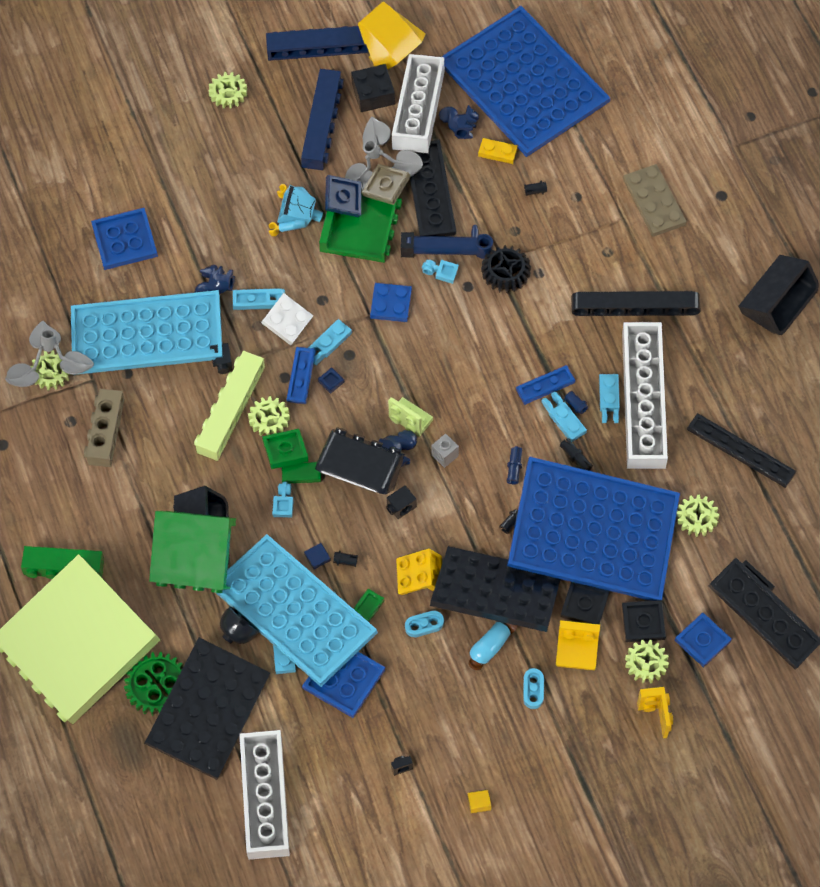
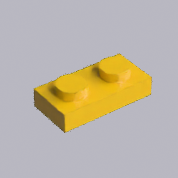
[478,138,518,164]

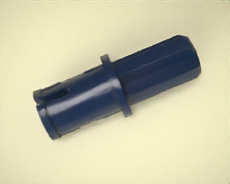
[507,446,523,485]

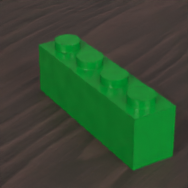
[21,546,105,579]

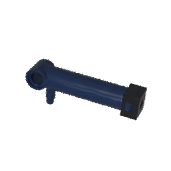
[401,225,493,259]

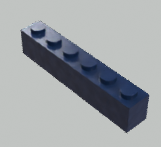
[266,26,369,61]
[301,69,344,170]

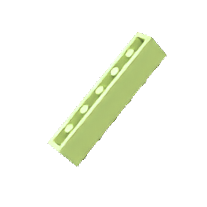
[194,351,265,461]

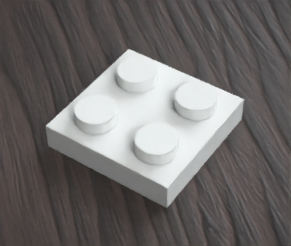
[261,293,313,345]

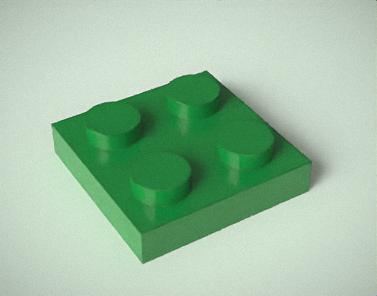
[262,429,309,469]

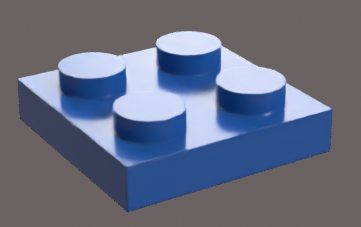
[370,283,412,322]
[675,613,732,668]

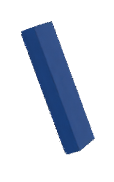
[286,347,316,404]
[516,365,575,405]

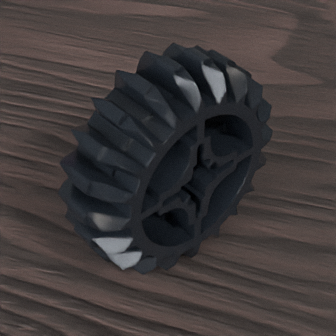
[481,245,531,293]

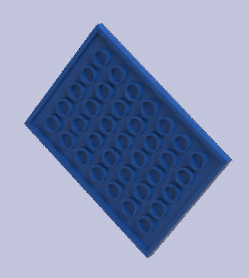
[442,6,610,157]
[507,456,680,601]

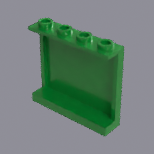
[319,191,402,263]
[149,510,236,593]

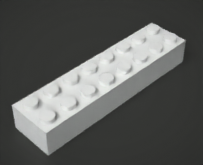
[622,322,668,469]

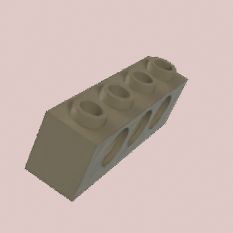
[84,389,124,467]

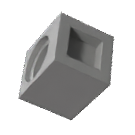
[431,434,459,468]

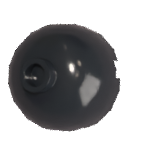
[220,606,259,644]

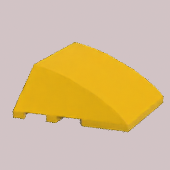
[358,1,426,70]

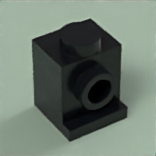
[210,343,233,374]

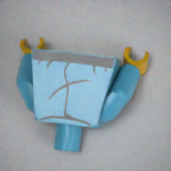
[268,184,323,236]

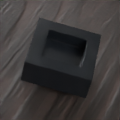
[391,756,413,776]

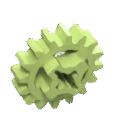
[209,72,247,109]
[30,350,71,390]
[248,396,290,436]
[676,495,719,537]
[625,640,669,683]

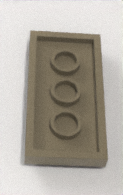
[623,164,686,237]

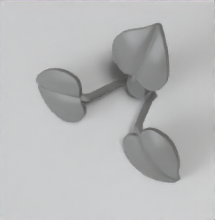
[345,117,423,191]
[5,321,94,387]

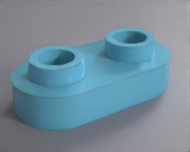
[405,611,444,637]
[523,668,544,709]

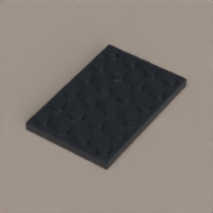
[430,546,561,632]
[144,637,270,780]

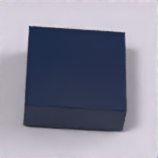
[318,367,345,394]
[304,543,331,570]

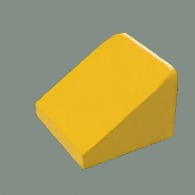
[467,790,491,813]

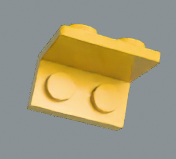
[396,549,442,595]
[556,620,600,670]
[637,687,673,738]

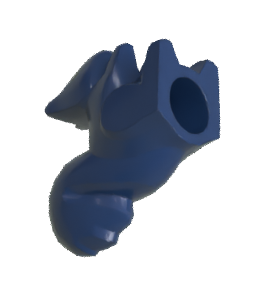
[439,105,479,139]
[194,265,235,294]
[379,430,417,467]

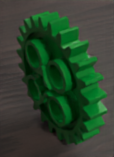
[124,652,183,716]

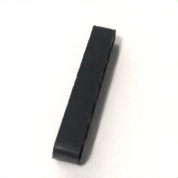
[571,291,701,316]

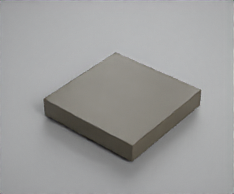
[361,164,410,205]

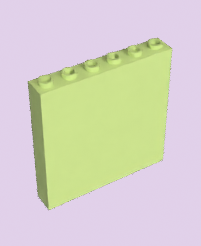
[0,554,160,724]

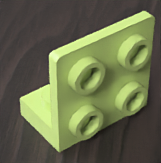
[388,397,433,437]

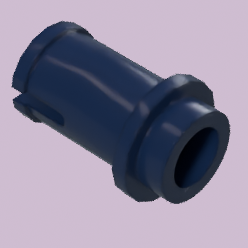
[564,391,588,414]

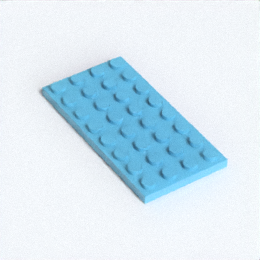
[71,290,222,375]
[216,534,378,687]

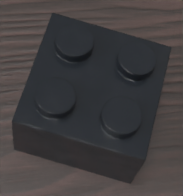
[351,64,395,112]

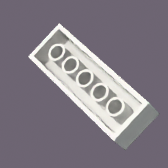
[392,54,445,153]
[240,730,290,860]

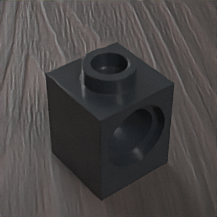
[386,485,417,519]

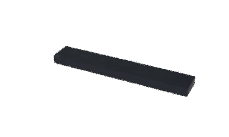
[687,413,796,488]

